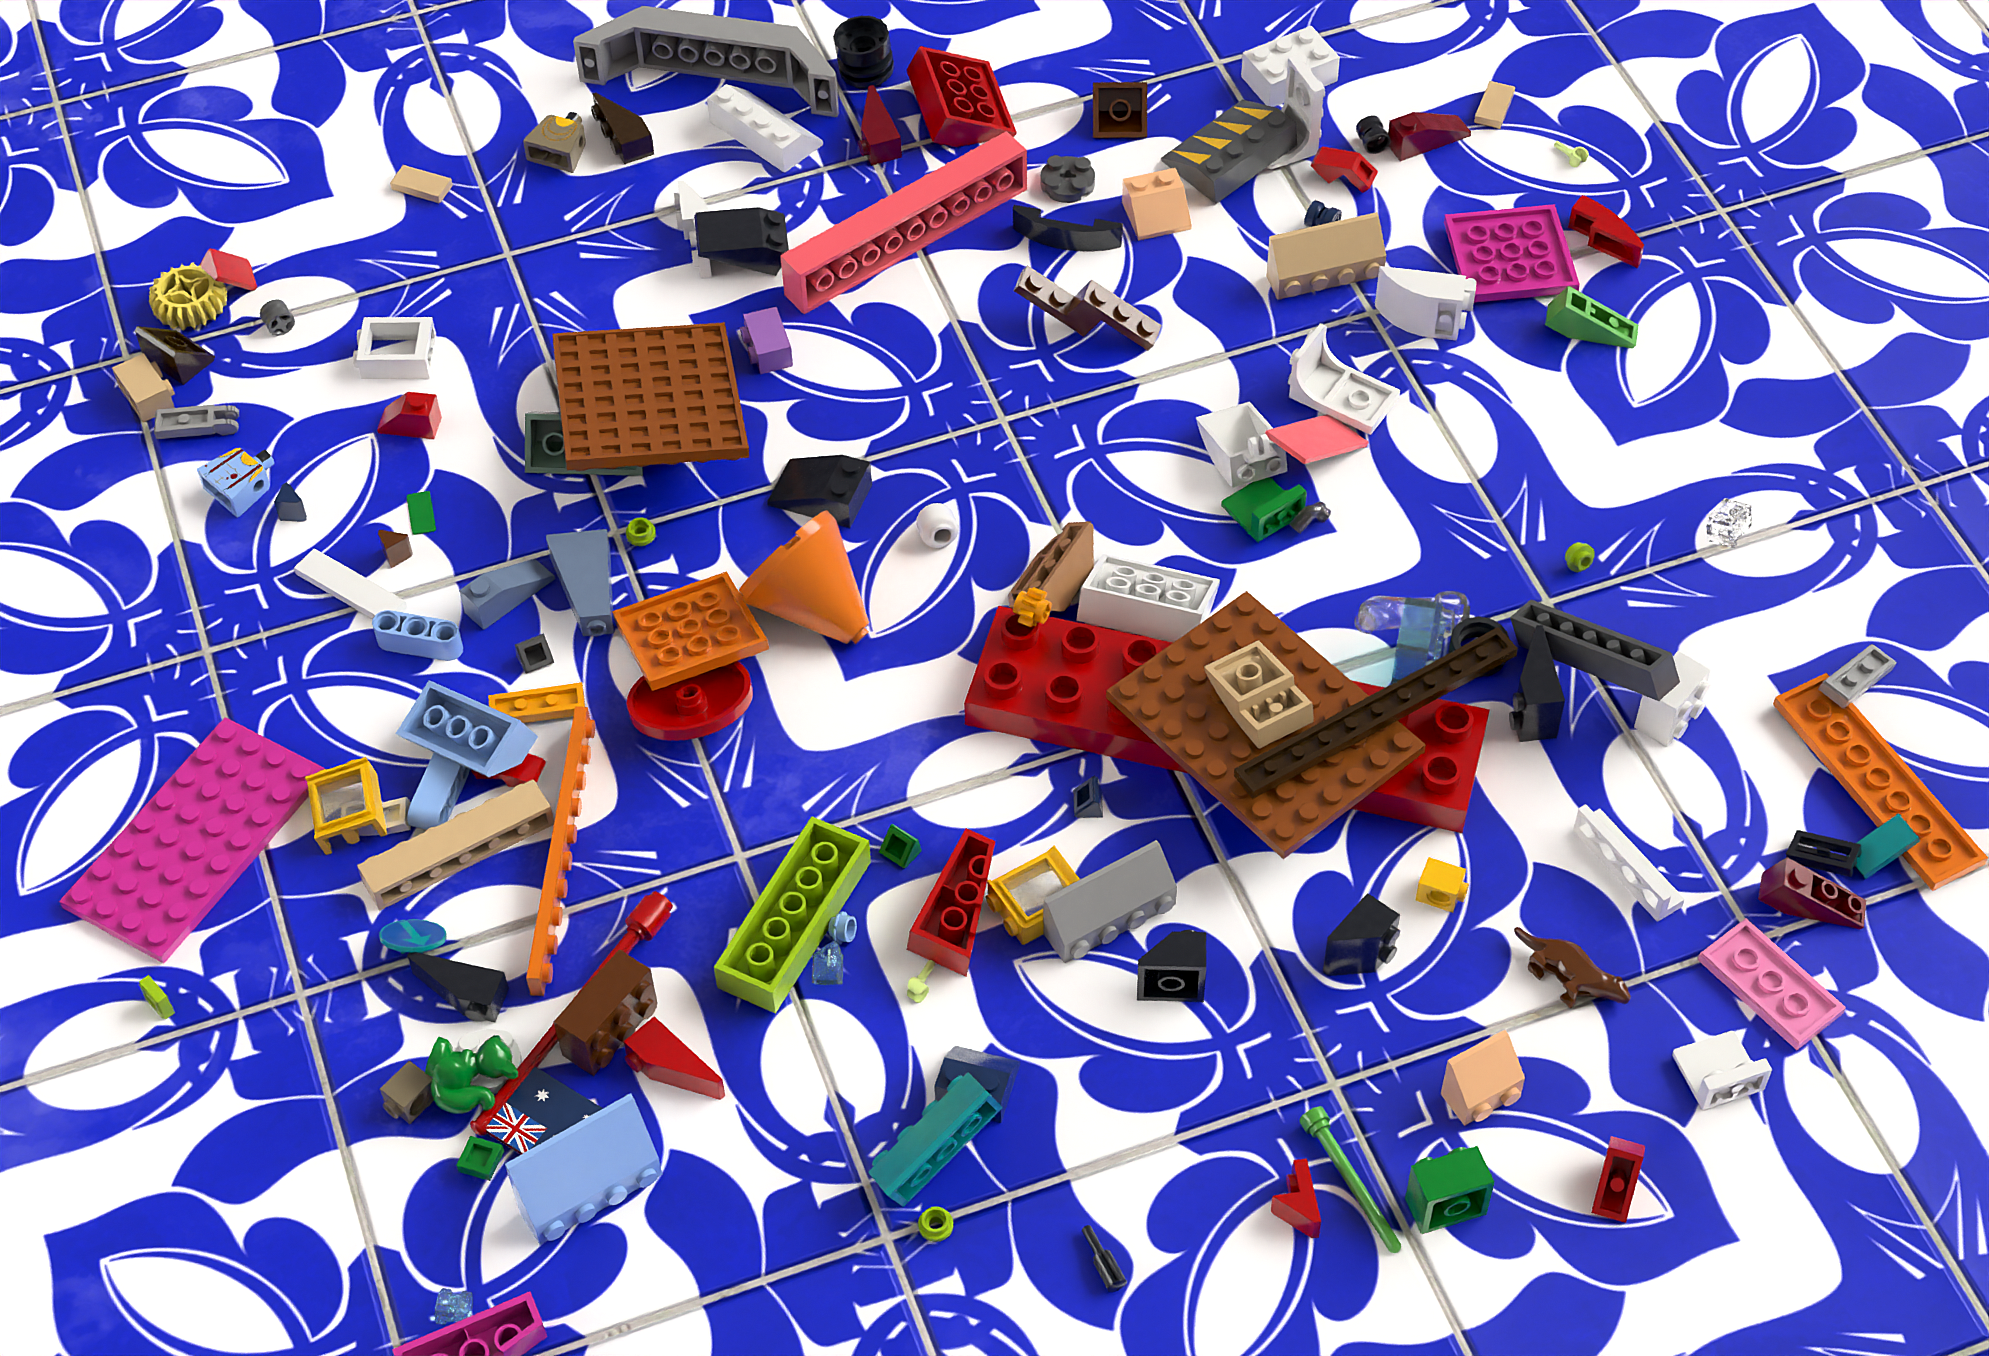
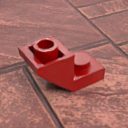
[1310,146,1378,193]

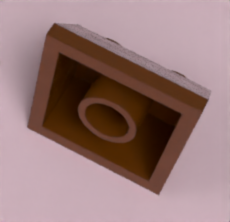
[1093,82,1147,138]

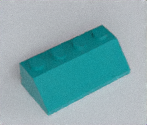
[868,1072,1003,1207]

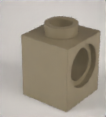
[380,1061,434,1124]

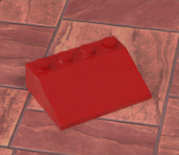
[906,46,1017,147]

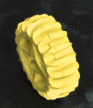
[149,262,227,331]

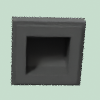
[515,633,554,674]

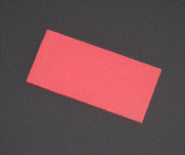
[1265,414,1369,464]

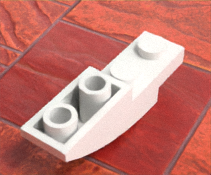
[673,180,712,278]

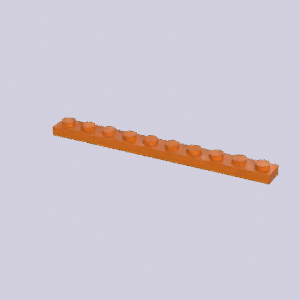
[526,706,595,996]

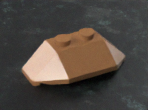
[1008,521,1094,612]

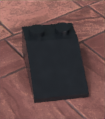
[694,207,789,276]
[767,454,872,528]
[1509,625,1565,742]

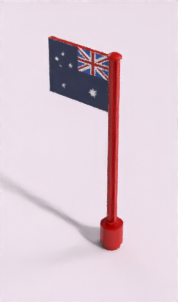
[470,891,673,1154]

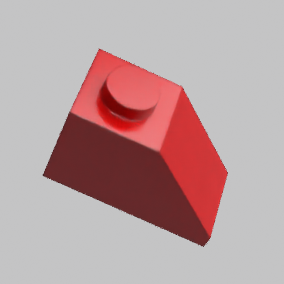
[377,391,442,439]
[1591,1136,1645,1223]

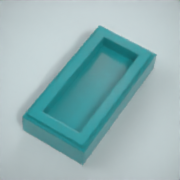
[1846,813,1920,879]

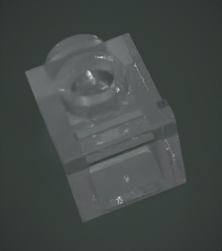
[1706,498,1752,548]

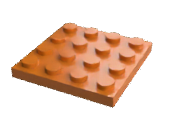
[612,571,769,691]

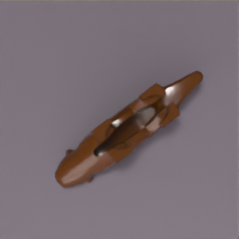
[1514,926,1631,1009]

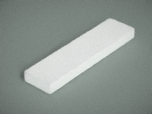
[294,548,407,619]

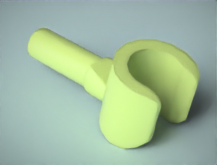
[1554,141,1589,167]
[907,960,935,1003]

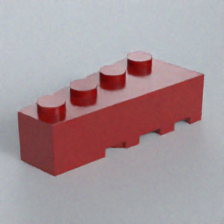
[906,828,996,977]

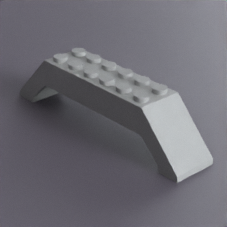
[573,6,839,117]

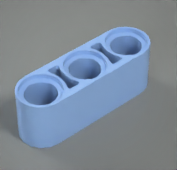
[372,610,463,661]
[407,753,470,829]

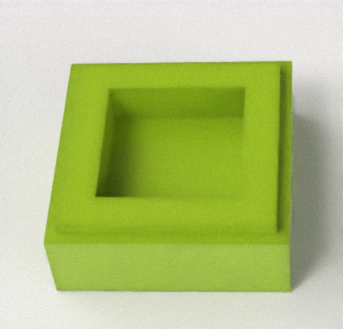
[139,975,175,1020]

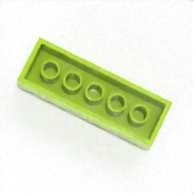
[714,816,871,1014]

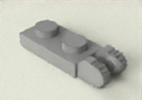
[154,405,239,439]

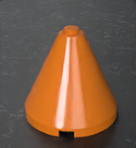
[737,510,869,645]

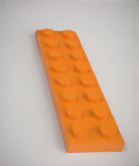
[1773,673,1988,891]

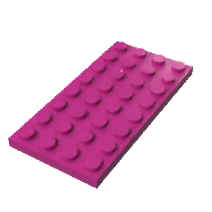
[59,717,325,964]

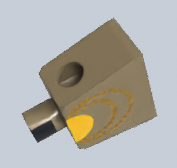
[523,112,586,173]

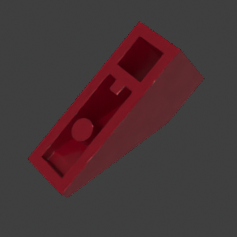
[858,85,902,166]
[1388,112,1471,162]

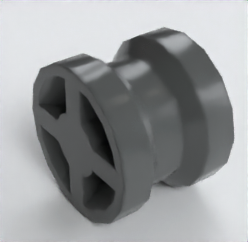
[259,299,295,336]

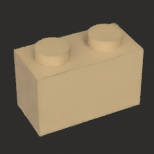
[112,353,175,422]

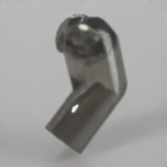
[1289,501,1332,534]

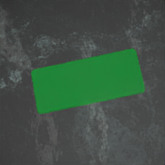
[406,491,436,535]

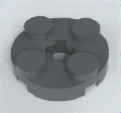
[1040,155,1095,203]

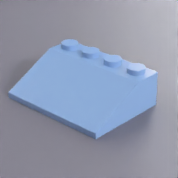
[505,1093,662,1245]

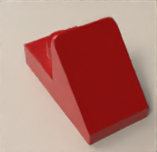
[1271,1158,1321,1238]

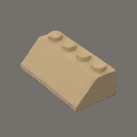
[1266,212,1386,300]

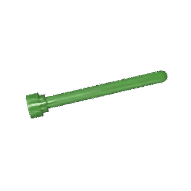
[1299,1106,1401,1253]

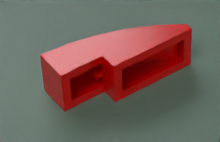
[1568,195,1644,268]

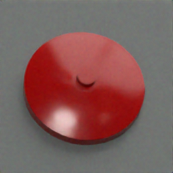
[627,661,753,741]

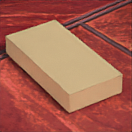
[1474,81,1515,129]
[390,165,453,203]

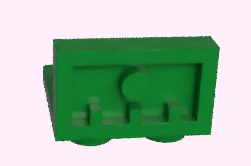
[1221,477,1307,542]

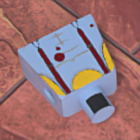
[197,448,275,518]

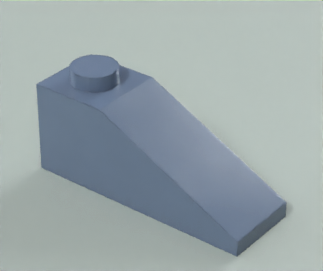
[459,559,555,630]

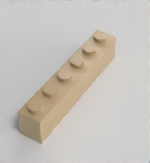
[357,779,554,911]

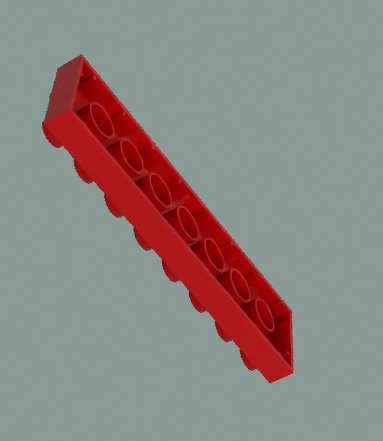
[964,606,1490,833]

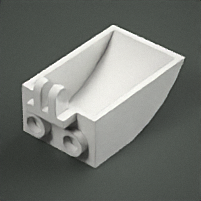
[1375,266,1476,340]
[1195,401,1287,488]

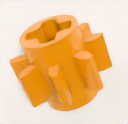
[1013,587,1052,627]

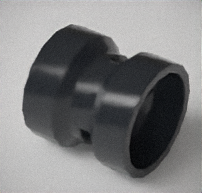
[1355,115,1390,154]

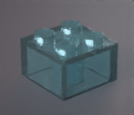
[1391,597,1447,684]

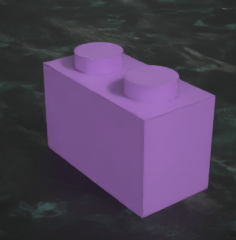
[740,307,793,374]

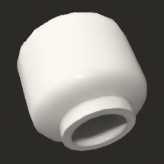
[916,503,959,548]

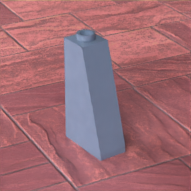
[546,529,614,636]

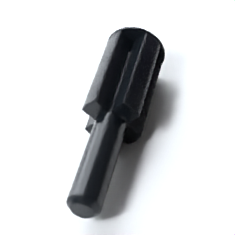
[1082,1225,1127,1292]

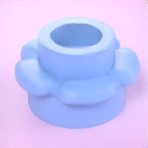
[828,911,857,944]

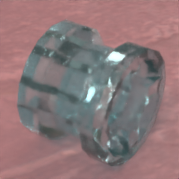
[435,1288,473,1325]

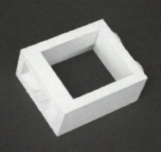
[353,317,437,379]

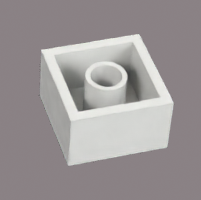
[1634,650,1711,747]

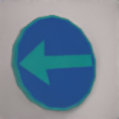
[379,919,447,954]

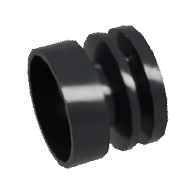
[833,15,894,88]

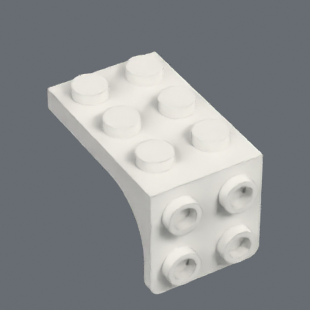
[1267,54,1325,169]
[1288,324,1400,435]

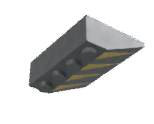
[1161,99,1298,204]

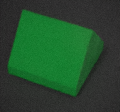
[879,824,922,868]

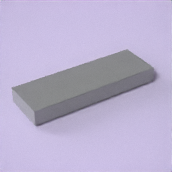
[1818,644,1897,709]

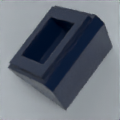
[274,482,307,522]
[1073,775,1103,818]

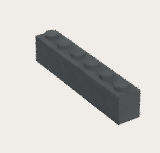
[1510,600,1680,701]

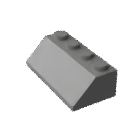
[1043,840,1177,963]

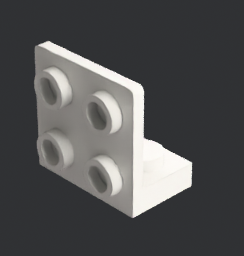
[1672,1031,1772,1110]

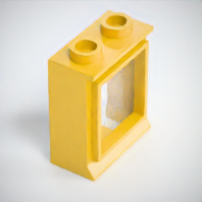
[305,757,387,855]
[985,845,1080,945]

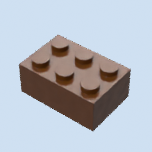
[553,949,658,1076]

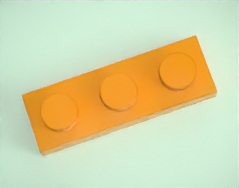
[488,682,585,723]

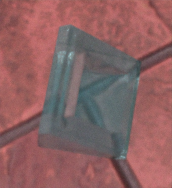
[812,941,843,985]

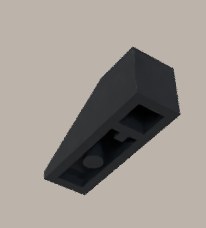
[407,952,509,1023]

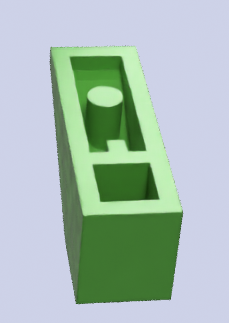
[1545,286,1639,349]

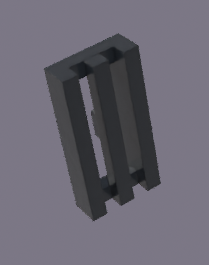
[1786,830,1862,877]

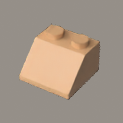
[1122,168,1192,241]
[1441,1030,1525,1126]

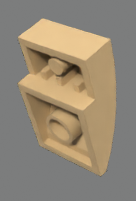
[1204,640,1314,749]

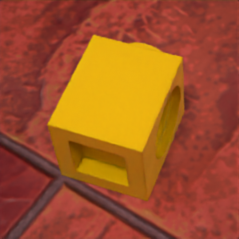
[1415,857,1469,913]

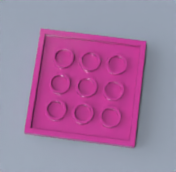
[1444,204,1580,303]

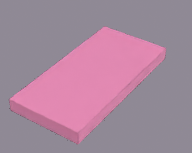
[1698,918,1846,1050]

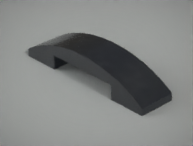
[1013,205,1123,252]

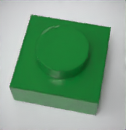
[456,1136,504,1181]

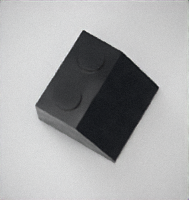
[1323,893,1401,976]
[1137,930,1206,1002]

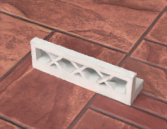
[1573,804,1685,922]

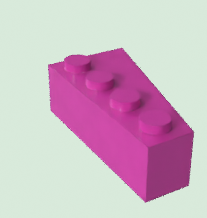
[392,1292,547,1356]

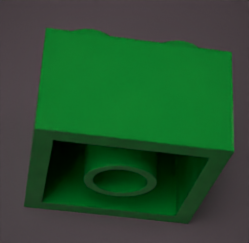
[1405,1145,1494,1235]

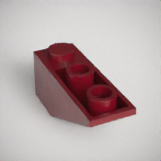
[1758,857,1867,929]

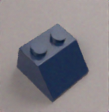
[934,1045,1020,1123]

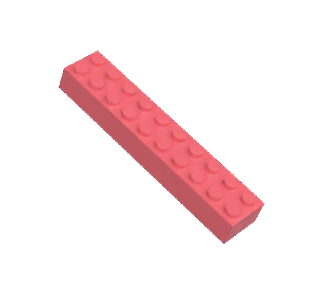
[780,131,1027,314]

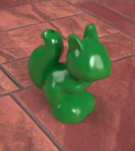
[425,1035,518,1114]

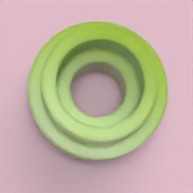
[626,518,656,546]
[1565,542,1595,572]
[918,1206,954,1242]

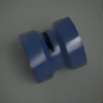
[1304,200,1342,227]

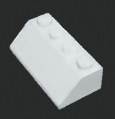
[707,84,823,173]

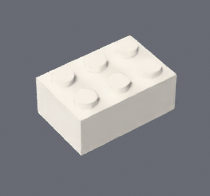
[1241,26,1340,107]

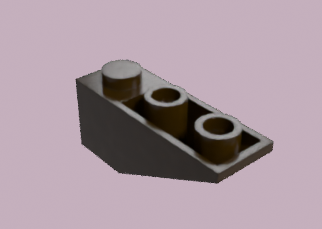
[591,93,655,164]

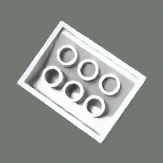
[1076,554,1220,643]

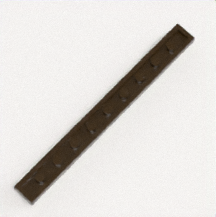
[1234,627,1518,799]

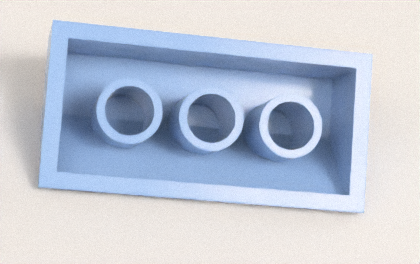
[395,680,538,777]

